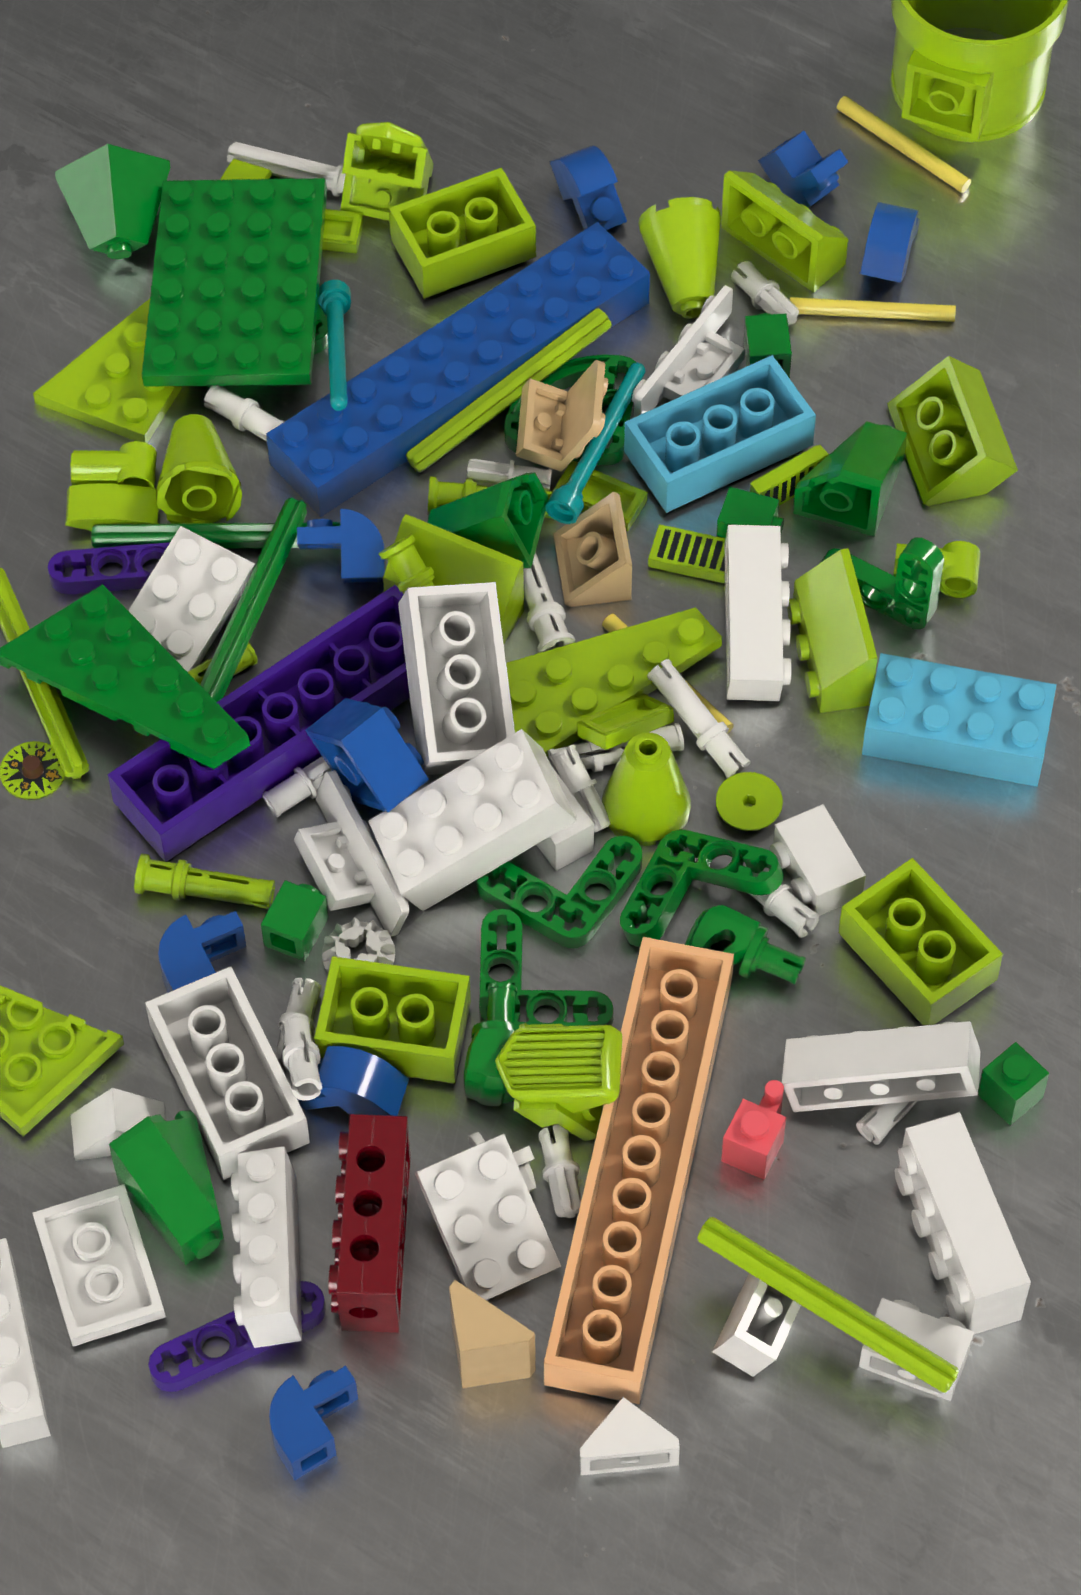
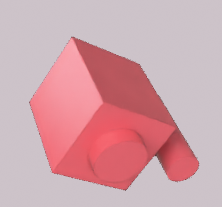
[721,1080,786,1180]

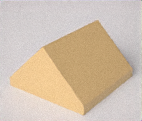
[553,492,632,607]
[449,1280,536,1388]

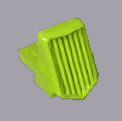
[340,122,434,221]
[495,1023,622,1141]

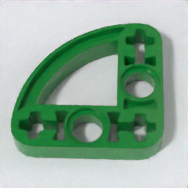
[505,355,636,466]

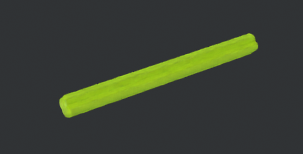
[406,308,612,472]
[0,568,89,780]
[697,1217,959,1393]

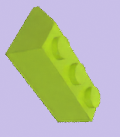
[721,170,848,293]
[887,356,1018,506]
[383,514,524,644]
[787,548,878,713]

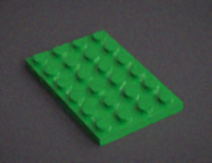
[142,178,327,387]

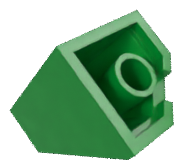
[55,144,170,259]
[793,421,907,537]
[427,472,549,569]
[109,1110,224,1266]

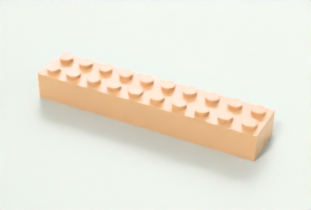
[544,937,734,1405]

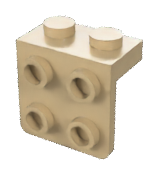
[516,360,608,472]

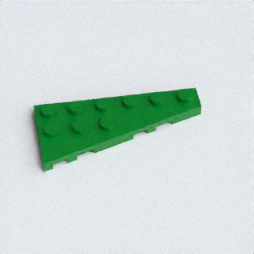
[0,584,251,769]

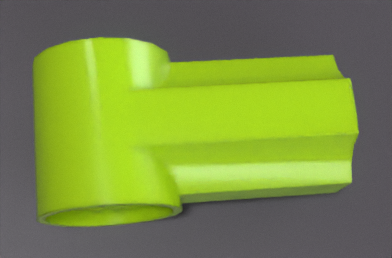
[70,441,157,488]
[893,541,981,598]

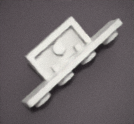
[632,285,745,417]
[294,770,409,937]

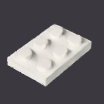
[128,526,255,672]
[414,1134,561,1300]
[32,1184,166,1347]

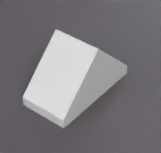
[70,1088,166,1161]
[580,1397,680,1475]

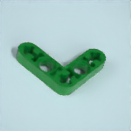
[819,537,944,630]
[619,829,784,947]
[477,836,642,948]
[479,909,614,1026]

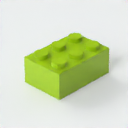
[389,167,536,298]
[838,857,1003,1026]
[314,956,471,1084]

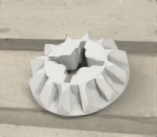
[322,917,395,972]

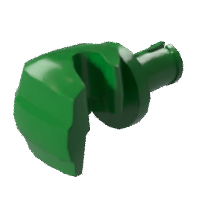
[684,905,806,985]
[463,982,519,1106]

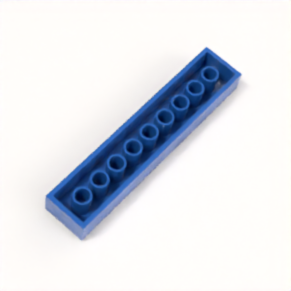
[266,222,650,518]

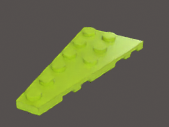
[33,298,183,443]
[506,607,722,758]
[0,985,124,1137]

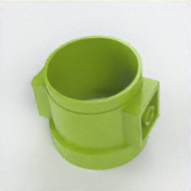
[891,0,1069,142]

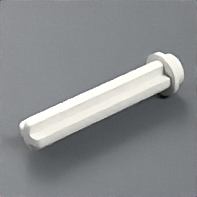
[227,142,345,197]

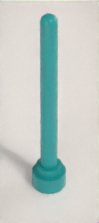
[318,279,351,411]
[545,362,646,524]

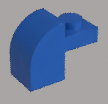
[758,130,849,207]
[549,146,627,230]
[860,202,920,283]
[297,509,386,583]
[158,911,247,993]
[297,1046,409,1116]
[269,1366,358,1481]

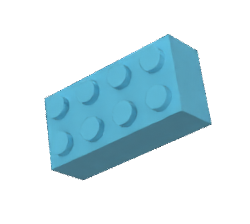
[624,355,816,513]
[862,653,1057,787]

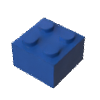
[305,698,429,812]

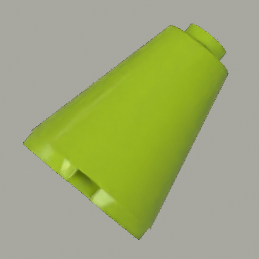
[638,197,721,319]
[156,414,242,524]
[602,733,691,846]

